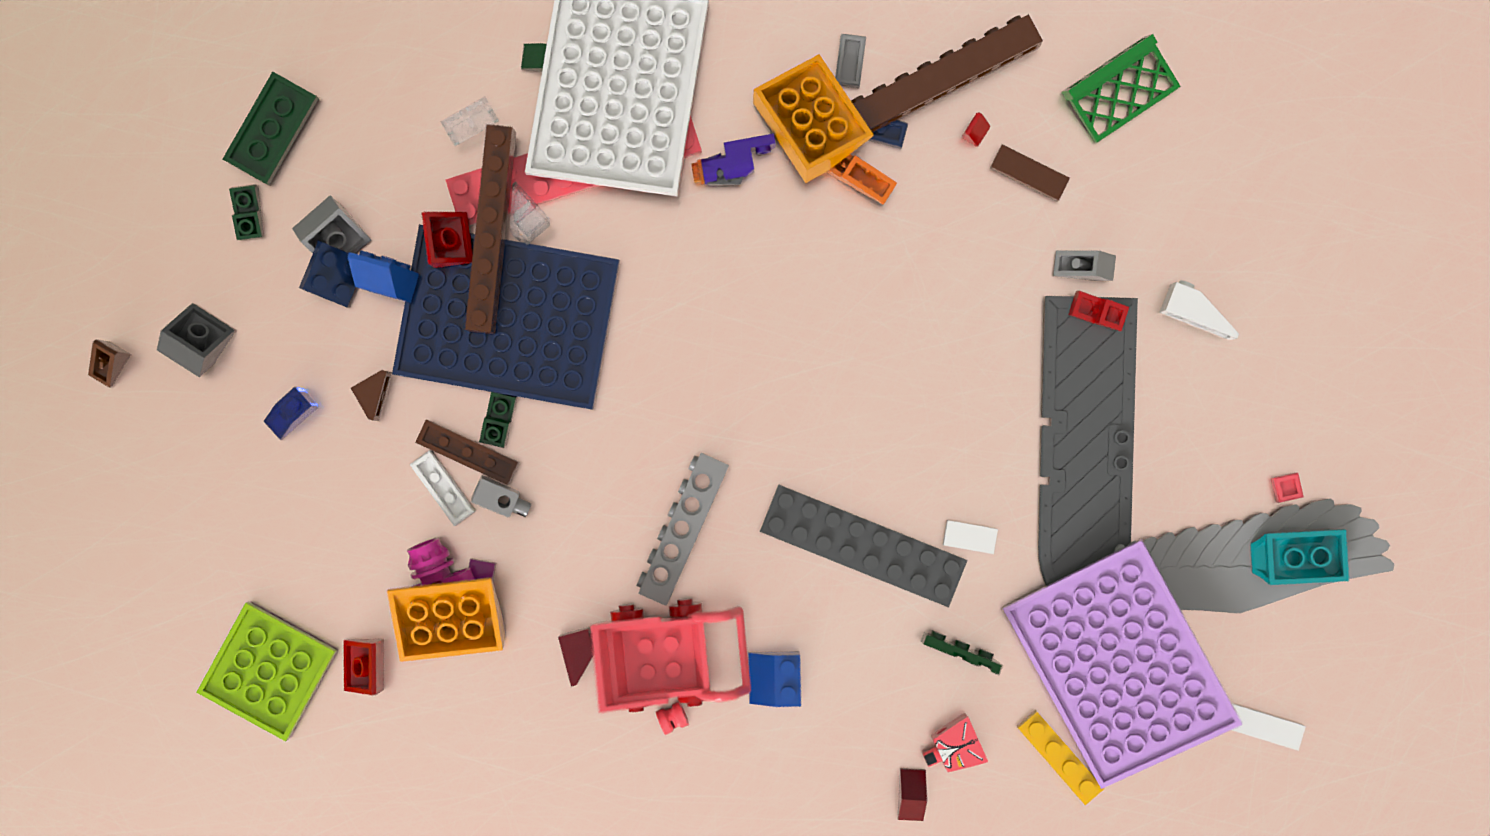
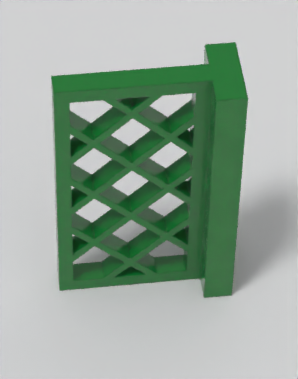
[1061,34,1181,143]

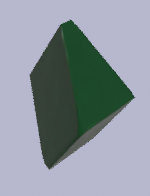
[521,43,547,72]

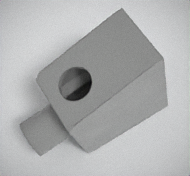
[471,475,531,517]

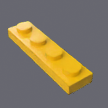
[1017,710,1104,806]

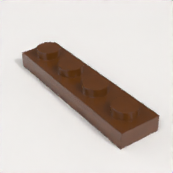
[415,420,519,485]

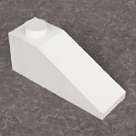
[1160,280,1239,340]

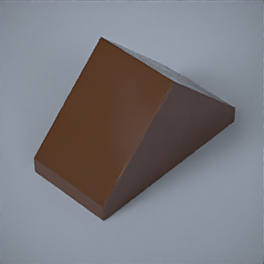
[88,339,131,388]
[351,370,392,421]

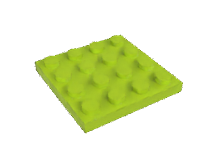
[196,602,337,742]

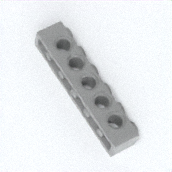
[636,453,729,606]

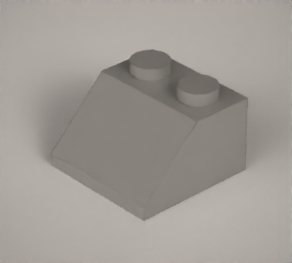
[292,195,371,254]

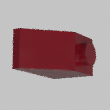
[558,627,594,687]

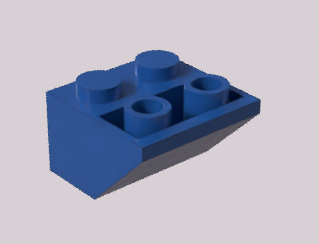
[348,250,419,303]

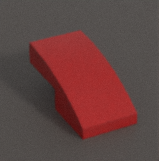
[1068,291,1129,331]

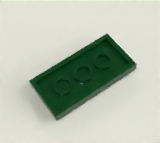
[223,71,319,185]

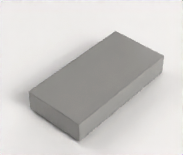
[835,33,866,88]

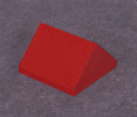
[422,212,473,268]
[343,639,384,695]

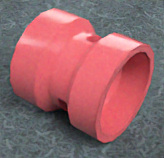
[656,702,689,735]

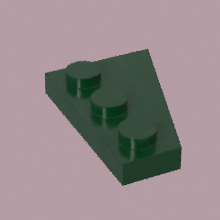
[921,630,1003,675]

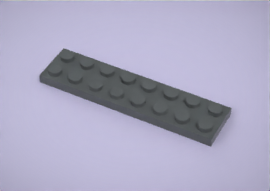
[760,484,968,607]

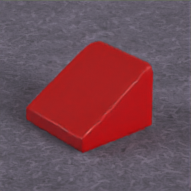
[962,112,990,147]

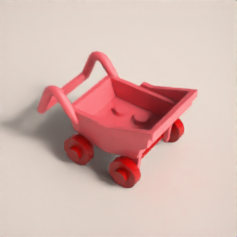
[591,598,751,713]

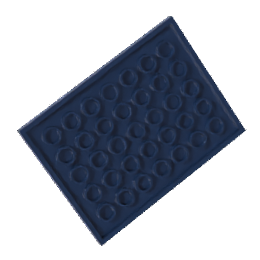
[392,224,620,410]

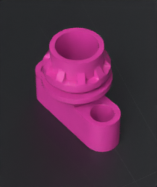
[407,538,475,587]

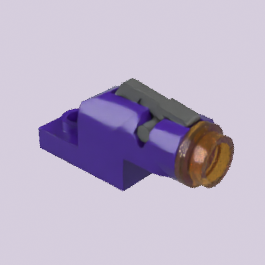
[691,133,776,185]

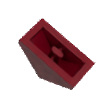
[898,768,927,821]

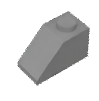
[1053,251,1116,281]

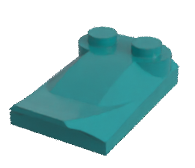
[1250,529,1349,585]

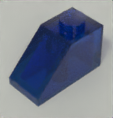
[264,387,319,440]

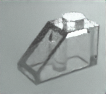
[510,182,550,245]

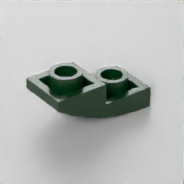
[229,184,263,240]
[479,392,517,448]

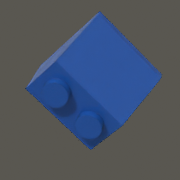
[749,651,801,707]

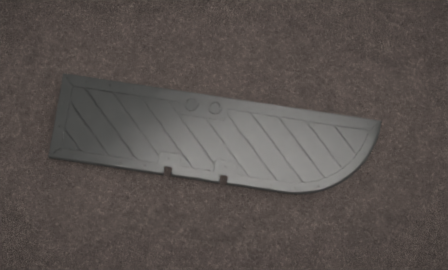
[1038,296,1138,586]

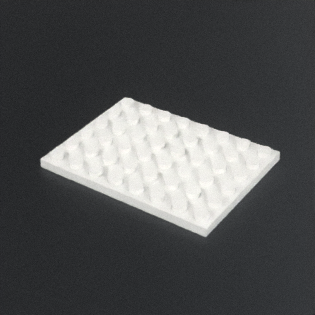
[525,0,709,196]

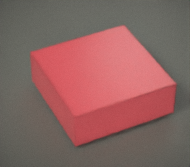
[1271,472,1304,503]

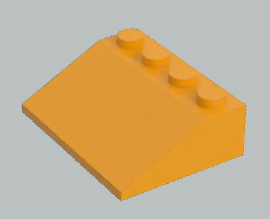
[753,54,873,183]
[387,578,506,662]

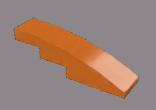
[827,154,897,205]

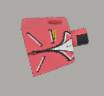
[922,713,988,772]

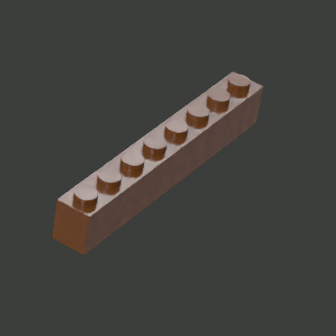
[851,14,1043,133]
[465,124,516,334]

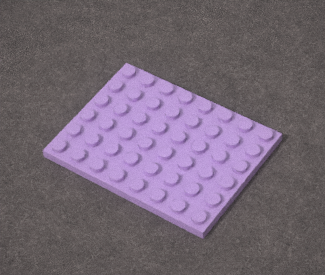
[1003,539,1243,789]

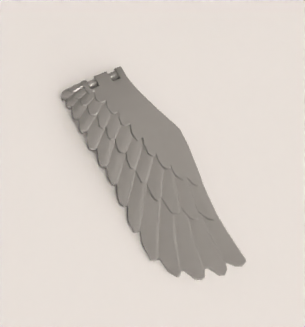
[1114,498,1394,613]

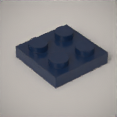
[299,241,356,307]

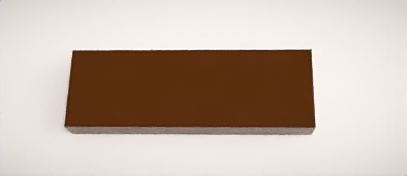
[990,144,1070,202]

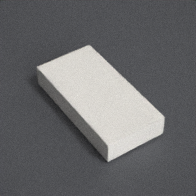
[943,520,998,554]

